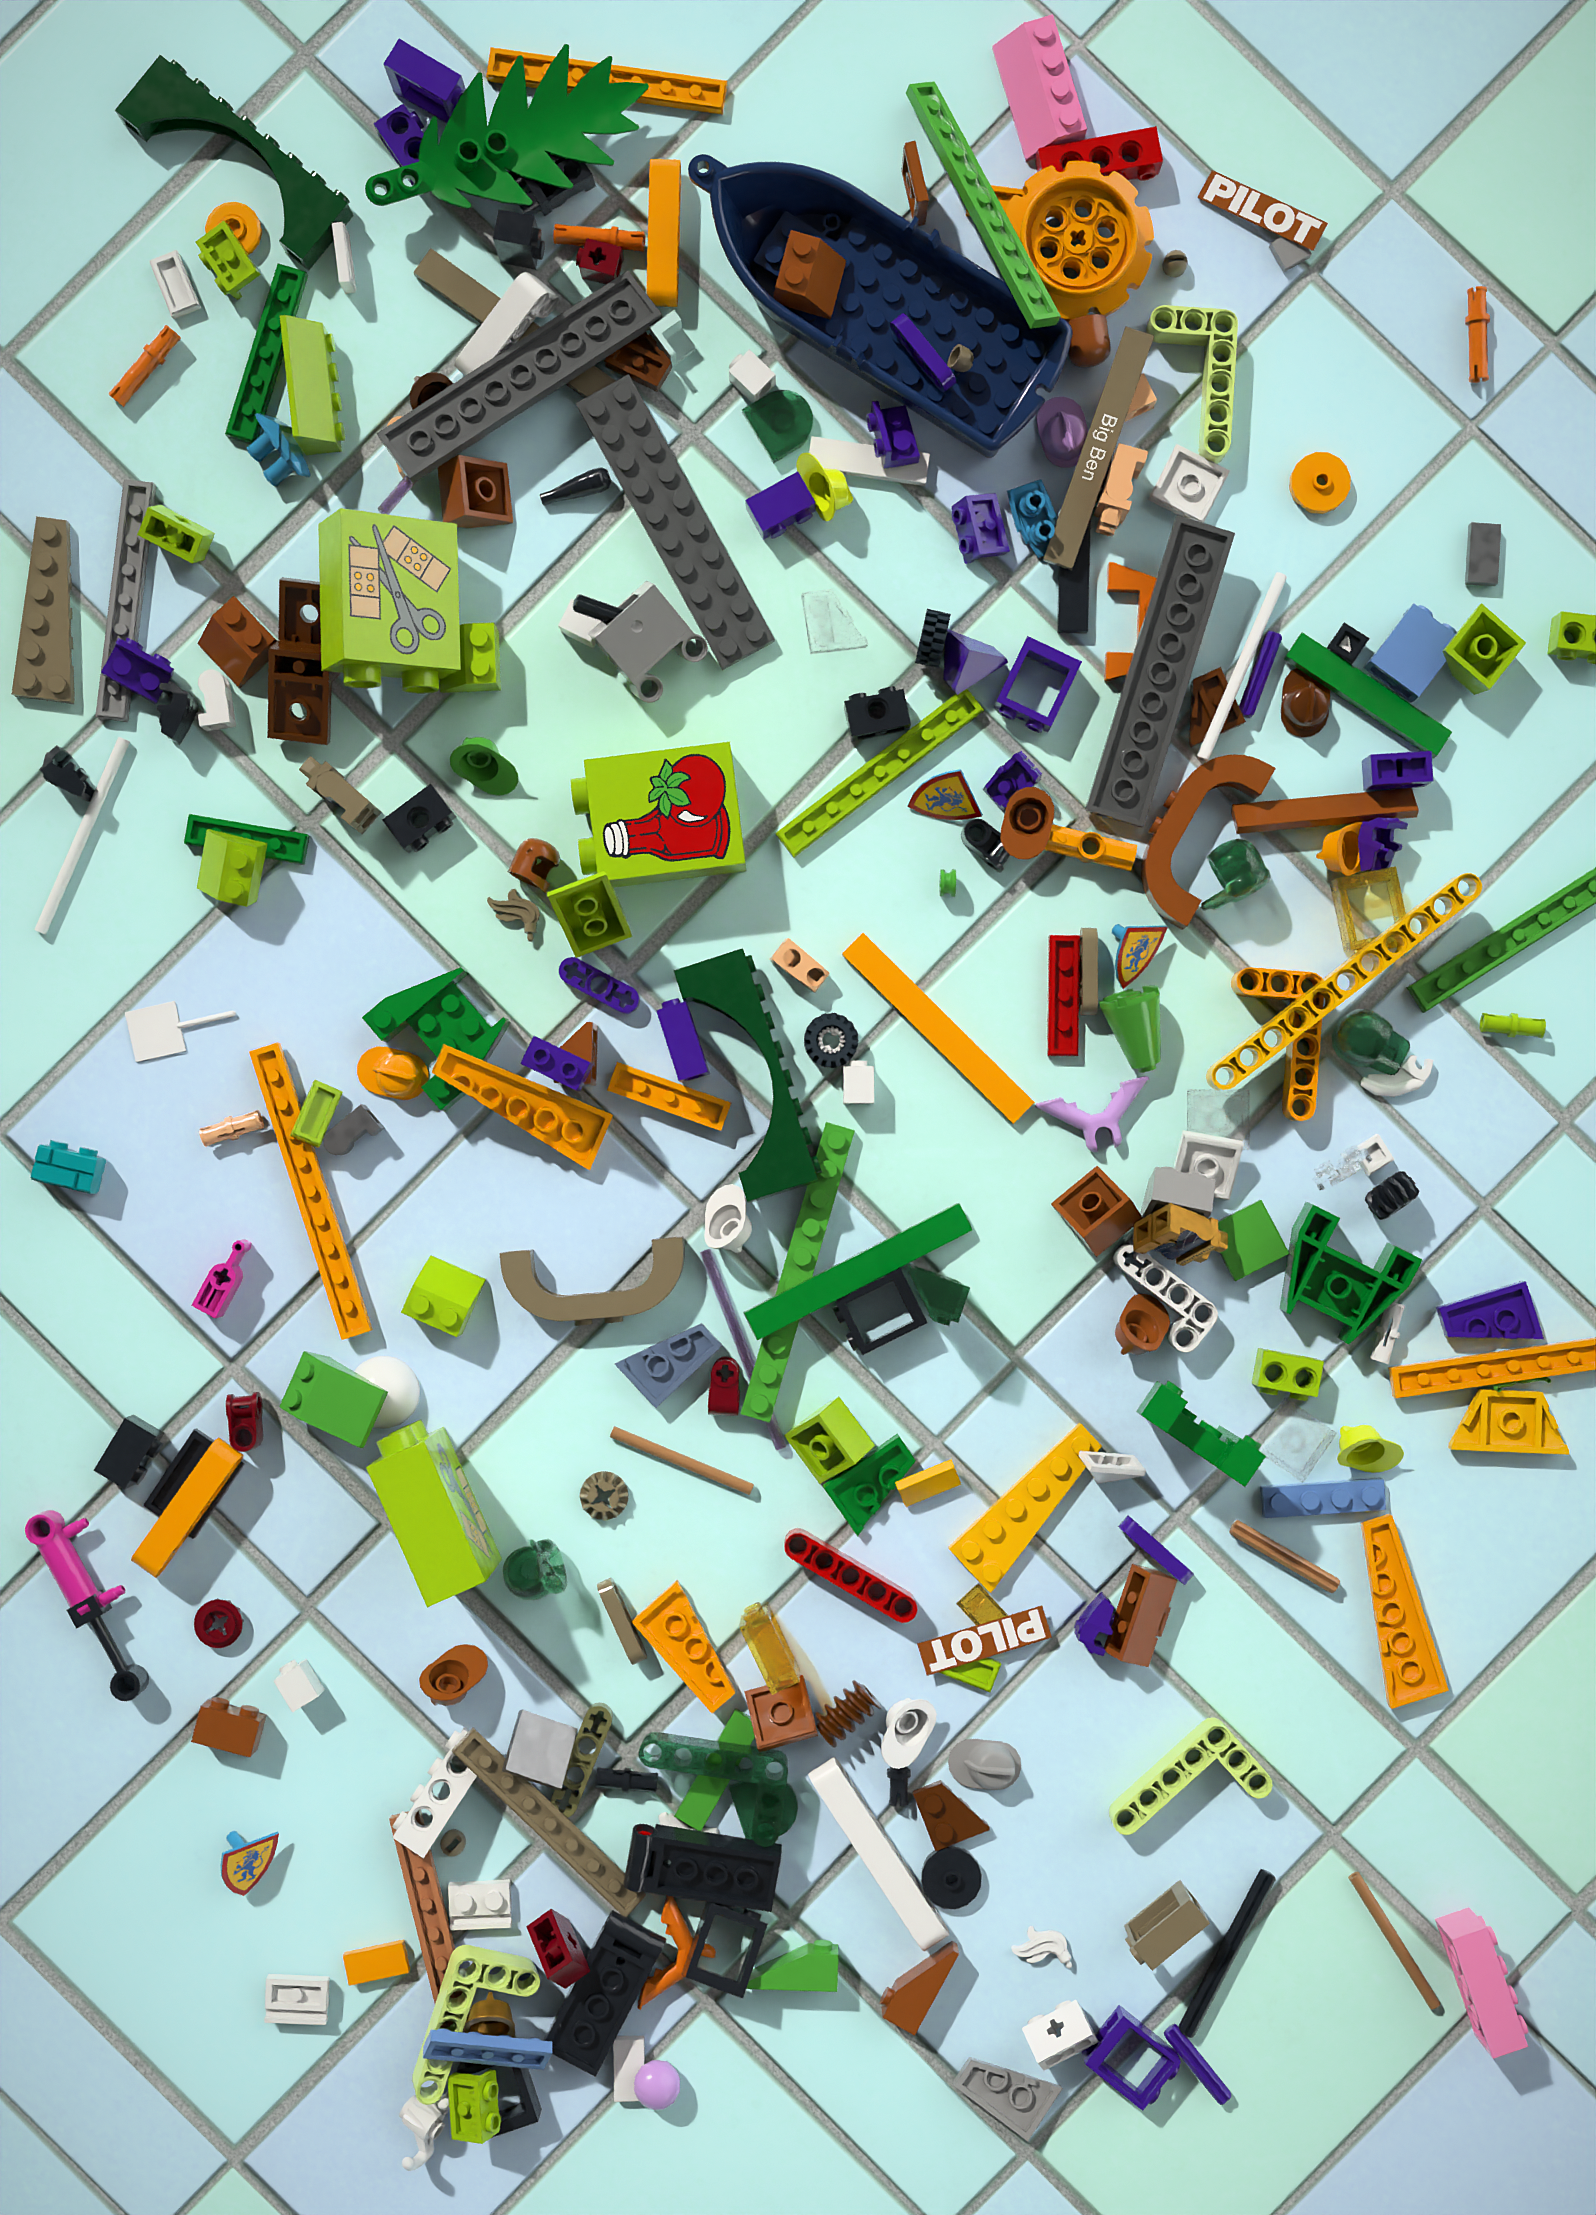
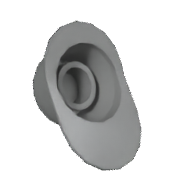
[948,1739,1021,1790]

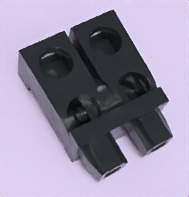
[508,152,596,216]

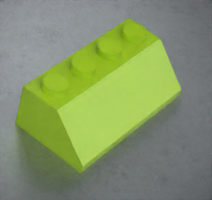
[280,315,345,456]

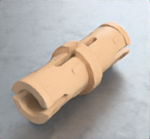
[199,1110,264,1147]

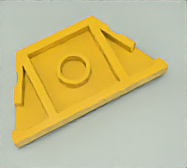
[1448,1389,1569,1455]

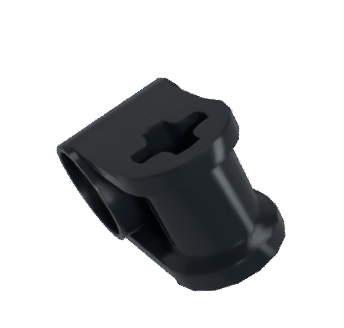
[961,819,1010,873]

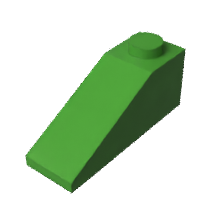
[746,1940,838,1992]

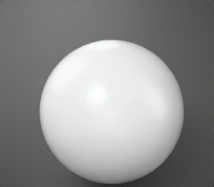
[354,1356,420,1429]

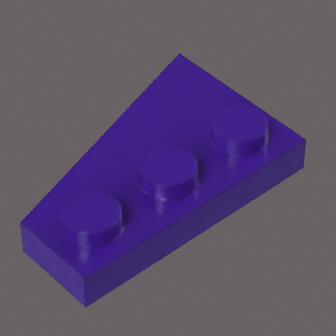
[1436,1281,1544,1339]

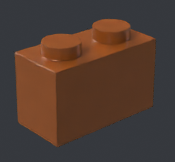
[191,1697,267,1757]

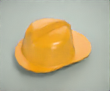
[1316,822,1362,876]
[357,1046,429,1100]

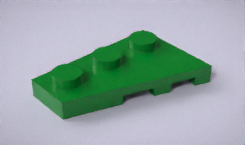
[823,1433,916,1537]

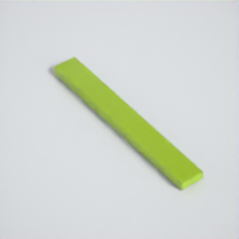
[775,689,984,858]

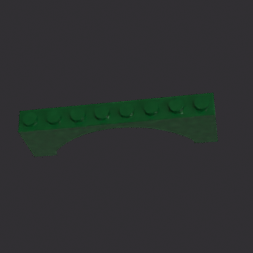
[115,55,353,271]
[673,948,822,1204]

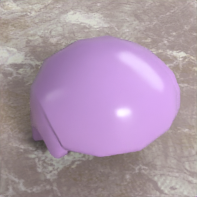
[634,2060,680,2110]

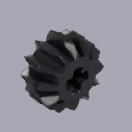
[1365,1171,1419,1220]

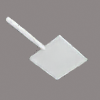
[125,1001,236,1062]

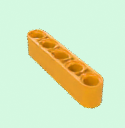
[646,159,681,307]
[131,1437,244,1578]

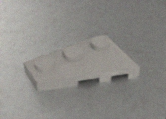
[952,2057,1063,2142]

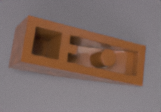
[879,1941,959,2036]

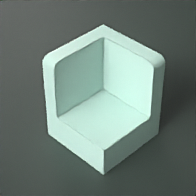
[650,310,695,367]

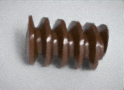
[815,1680,882,1748]

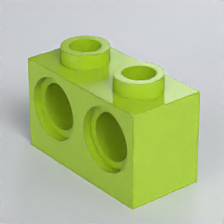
[1547,611,1596,664]
[1252,1348,1324,1401]

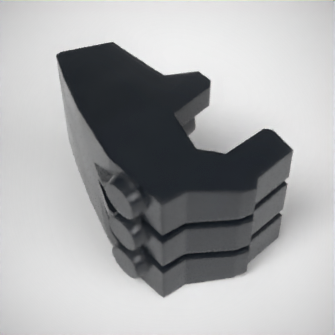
[157,682,199,745]
[39,745,95,802]

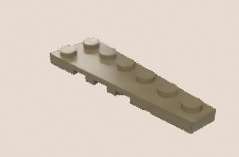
[11,516,75,704]

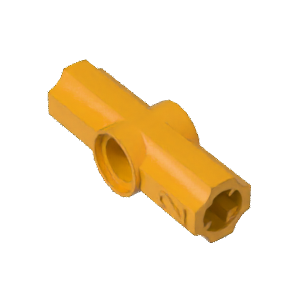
[1044,824,1137,872]

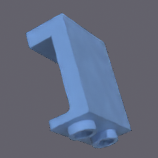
[1363,603,1457,703]

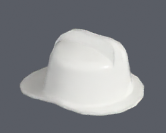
[704,1184,752,1253]
[881,1698,937,1769]

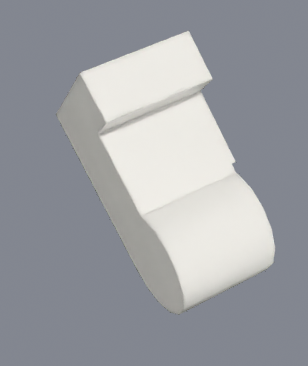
[198,669,236,731]

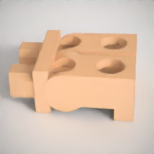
[1093,443,1148,537]

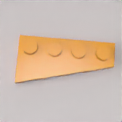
[632,1579,735,1714]

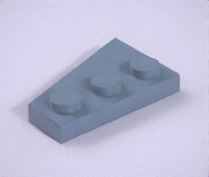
[615,1323,722,1408]

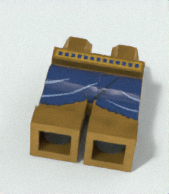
[1133,1203,1228,1266]

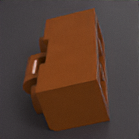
[1104,1564,1178,1667]

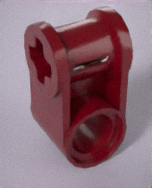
[708,1356,740,1416]
[226,1392,264,1452]

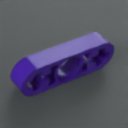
[890,313,956,393]
[559,957,640,1014]
[1118,1515,1194,1585]

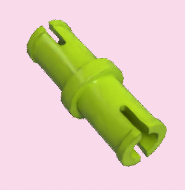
[1480,1013,1546,1038]

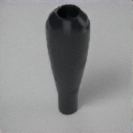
[540,467,612,506]

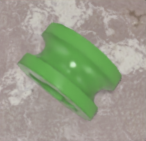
[939,869,956,897]

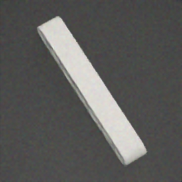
[808,1757,950,1952]

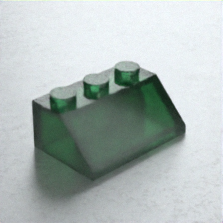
[905,1264,970,1326]

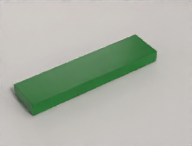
[184,814,310,865]

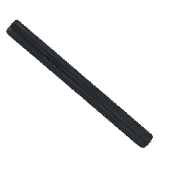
[1178,1869,1276,2038]

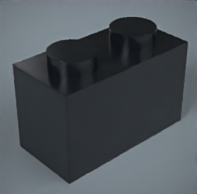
[493,209,545,270]
[93,1414,164,1489]

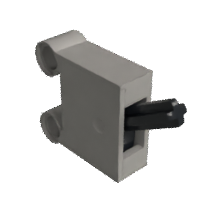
[573,581,708,703]

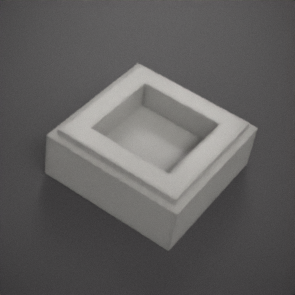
[1269,237,1312,273]

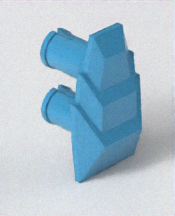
[247,413,311,487]
[1007,479,1057,558]

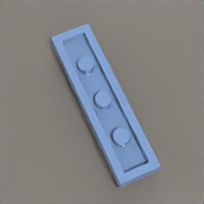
[1260,1478,1386,1518]
[423,2029,552,2070]

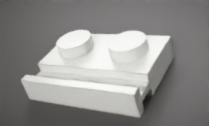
[448,1879,512,1930]
[264,1974,330,2025]

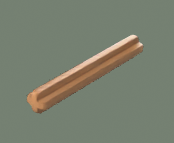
[1229,1520,1340,1593]

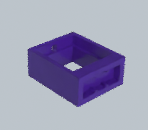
[383,38,466,124]
[994,636,1082,733]
[656,998,710,1083]
[1081,2005,1181,2111]

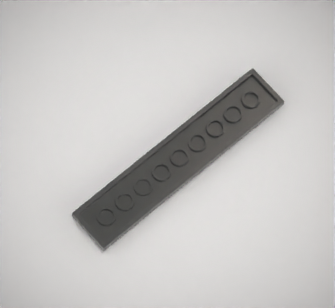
[377,271,663,484]
[576,374,775,670]
[1085,515,1235,828]

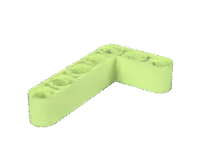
[1146,305,1238,464]
[1109,1717,1273,1835]
[412,1945,540,2105]

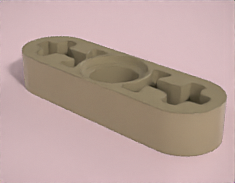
[1079,928,1098,1015]
[597,1578,647,1665]

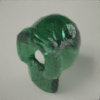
[1200,839,1272,911]
[1332,1009,1410,1075]
[502,1538,567,1601]

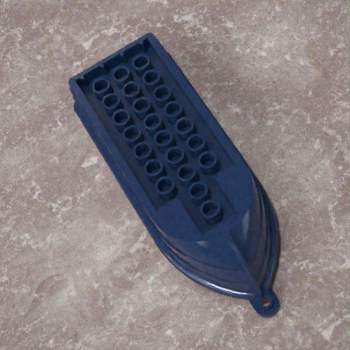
[688,154,1073,458]

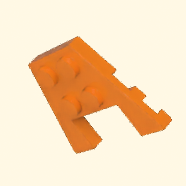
[1104,562,1156,681]

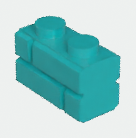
[30,1140,106,1194]

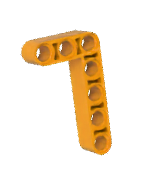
[1231,967,1324,1121]

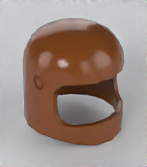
[1068,314,1111,368]
[507,838,560,893]

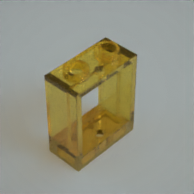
[1329,866,1406,954]
[739,1602,800,1695]

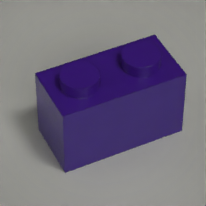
[745,471,816,540]

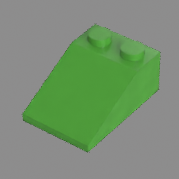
[279,1351,388,1448]

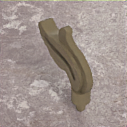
[487,889,540,942]

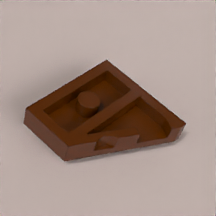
[604,332,672,392]
[1189,667,1246,747]
[913,1780,990,1851]

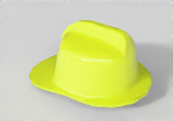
[796,453,853,521]
[1337,1425,1404,1473]

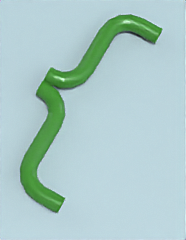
[1493,1377,1551,1392]

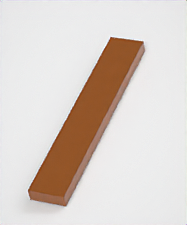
[1231,788,1419,834]

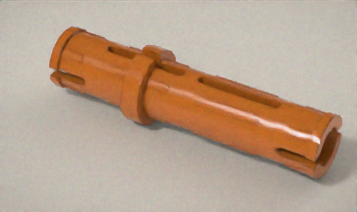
[553,224,646,252]
[1465,286,1490,383]
[108,325,181,407]

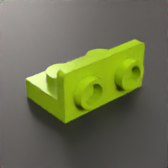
[195,221,261,300]
[448,2069,501,2144]

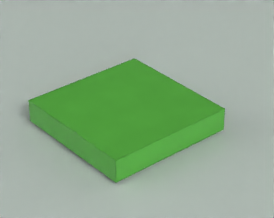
[1218,1199,1289,1281]

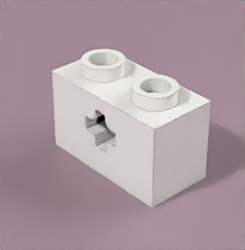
[1022,2000,1098,2071]

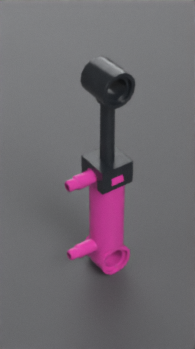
[25,1510,149,1701]

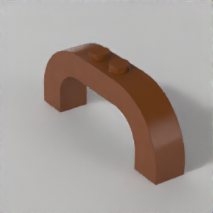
[1141,754,1276,930]

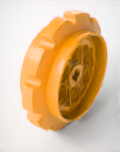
[1005,161,1154,322]

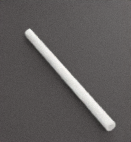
[1196,572,1287,763]
[34,737,130,935]

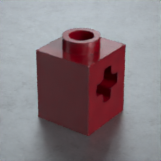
[576,238,624,285]

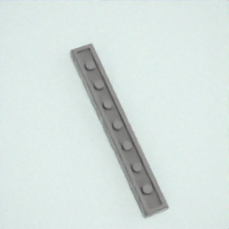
[95,479,156,722]

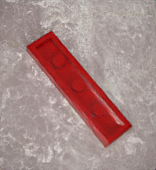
[1047,935,1080,1056]

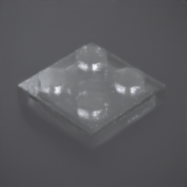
[1187,1089,1250,1150]

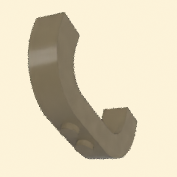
[500,1236,685,1326]

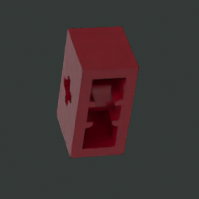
[526,1909,590,1989]

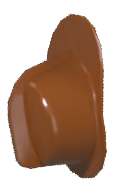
[1001,787,1054,859]
[1115,1294,1170,1355]
[419,1644,488,1706]

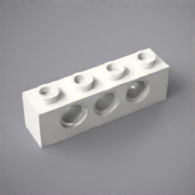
[392,1727,495,1858]

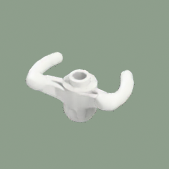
[399,2092,450,2171]

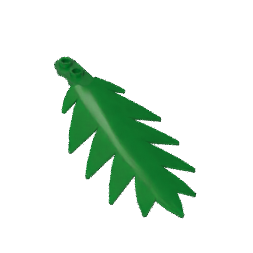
[365,44,649,209]

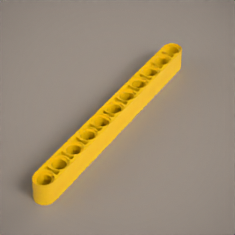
[1206,873,1482,1090]

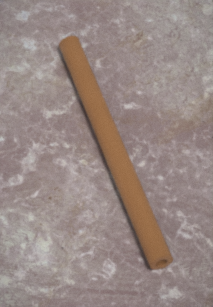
[610,1426,754,1495]
[1348,1872,1441,2009]

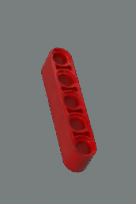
[784,1528,917,1623]

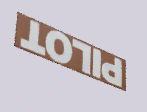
[1197,170,1328,251]
[917,1605,1052,1676]

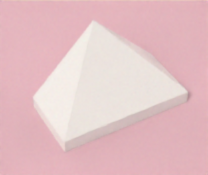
[1079,1451,1146,1484]

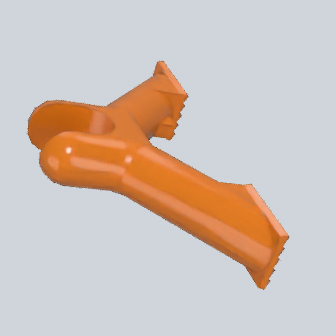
[637,1895,716,2010]

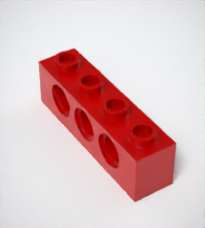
[1035,126,1163,181]

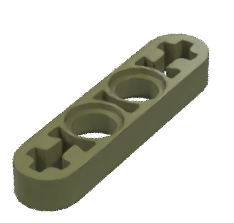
[551,1702,613,1818]

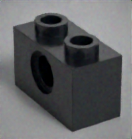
[844,686,911,742]
[382,783,457,853]

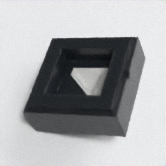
[1327,622,1370,665]

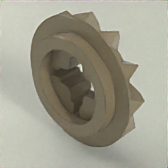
[579,1471,628,1521]

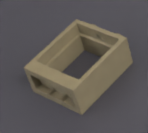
[1124,1880,1210,1971]

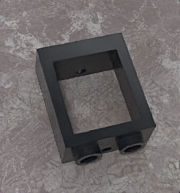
[832,1268,928,1355]
[681,1902,768,1998]
[456,2062,542,2138]

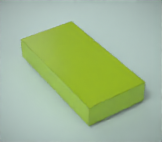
[290,1080,343,1148]
[939,1657,1001,1693]

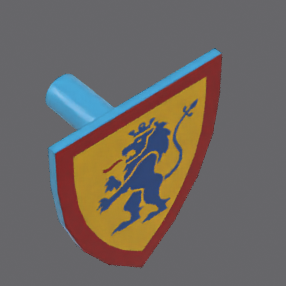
[907,769,983,820]
[1112,924,1168,989]
[220,1831,279,1896]

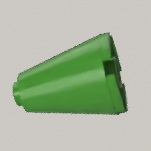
[1099,986,1161,1073]

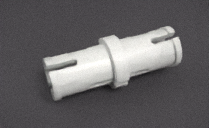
[1370,1302,1405,1364]

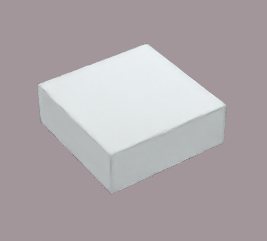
[1351,1134,1395,1176]

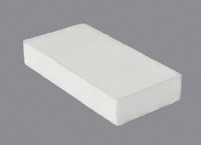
[332,222,356,294]
[149,250,201,319]
[613,2035,645,2102]

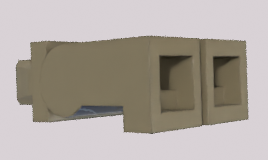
[299,756,382,834]

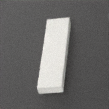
[809,436,930,486]

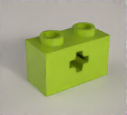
[137,505,215,564]

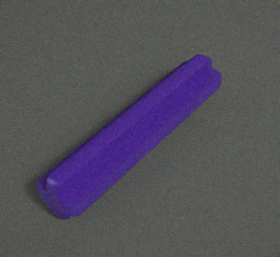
[1239,631,1282,718]
[1164,2024,1232,2105]

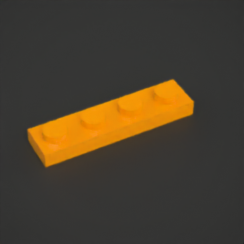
[607,1062,731,1131]

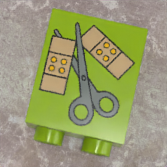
[318,508,461,694]
[366,1419,502,1607]

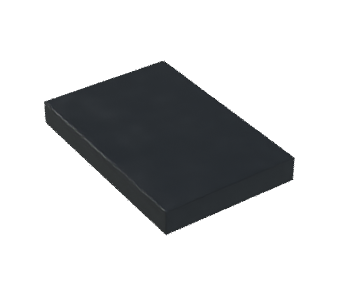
[143,1428,246,1539]

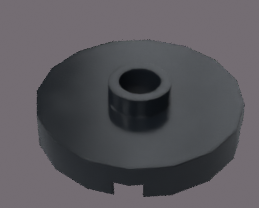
[921,1845,982,1909]

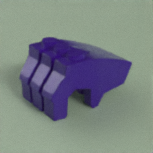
[983,751,1042,811]
[1358,818,1408,871]
[1074,1592,1115,1656]

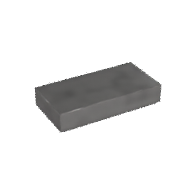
[1465,522,1501,586]

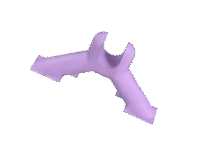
[1035,1076,1149,1153]

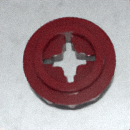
[194,1598,244,1648]

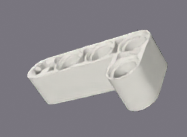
[454,272,559,376]
[1113,1244,1218,1352]

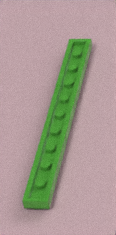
[905,81,1061,329]
[741,1122,855,1423]

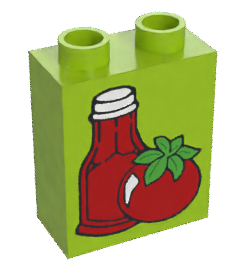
[571,741,747,888]

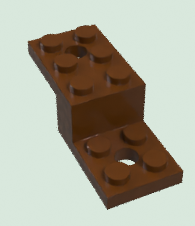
[267,577,341,745]

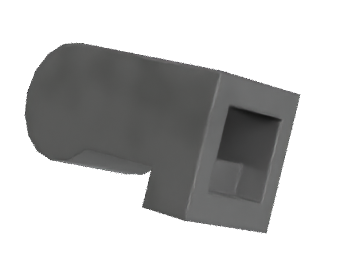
[323,1104,385,1155]

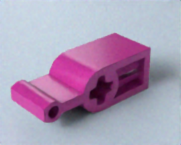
[191,1239,252,1318]

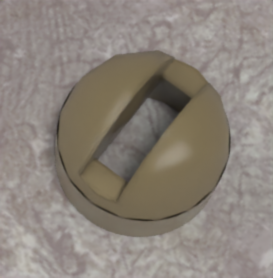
[1162,250,1188,278]
[948,344,974,372]
[440,1829,466,1857]

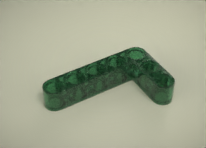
[638,1732,789,1847]

